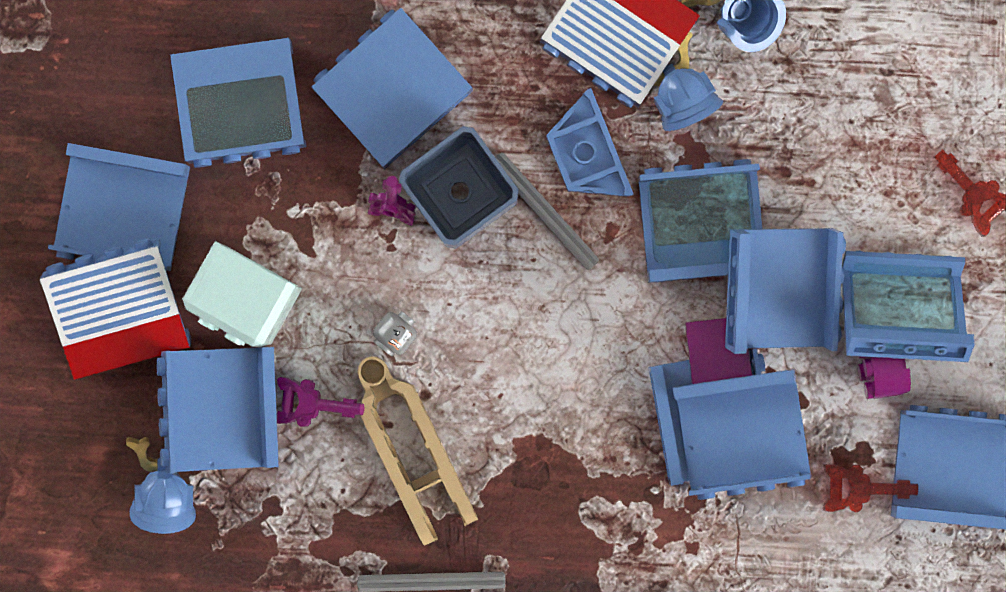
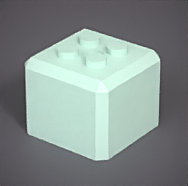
[183,241,303,347]

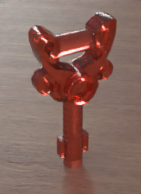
[934,149,1006,237]
[822,464,918,512]

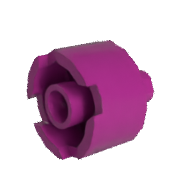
[857,356,911,400]

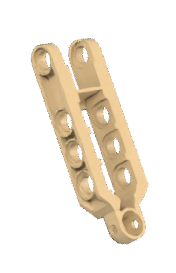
[357,356,478,546]

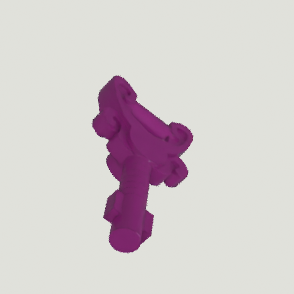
[368,176,416,226]
[276,377,365,427]

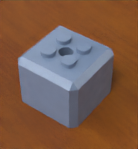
[399,126,519,249]

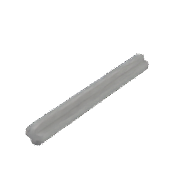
[495,152,599,270]
[357,572,505,592]

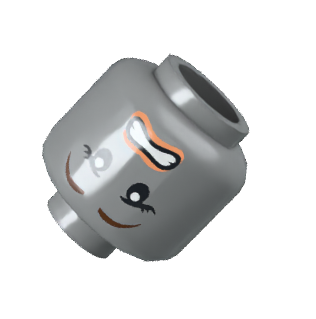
[373,311,417,356]

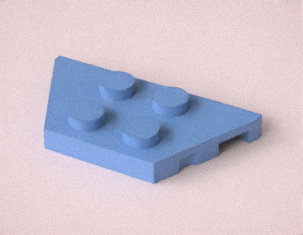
[546,88,633,197]

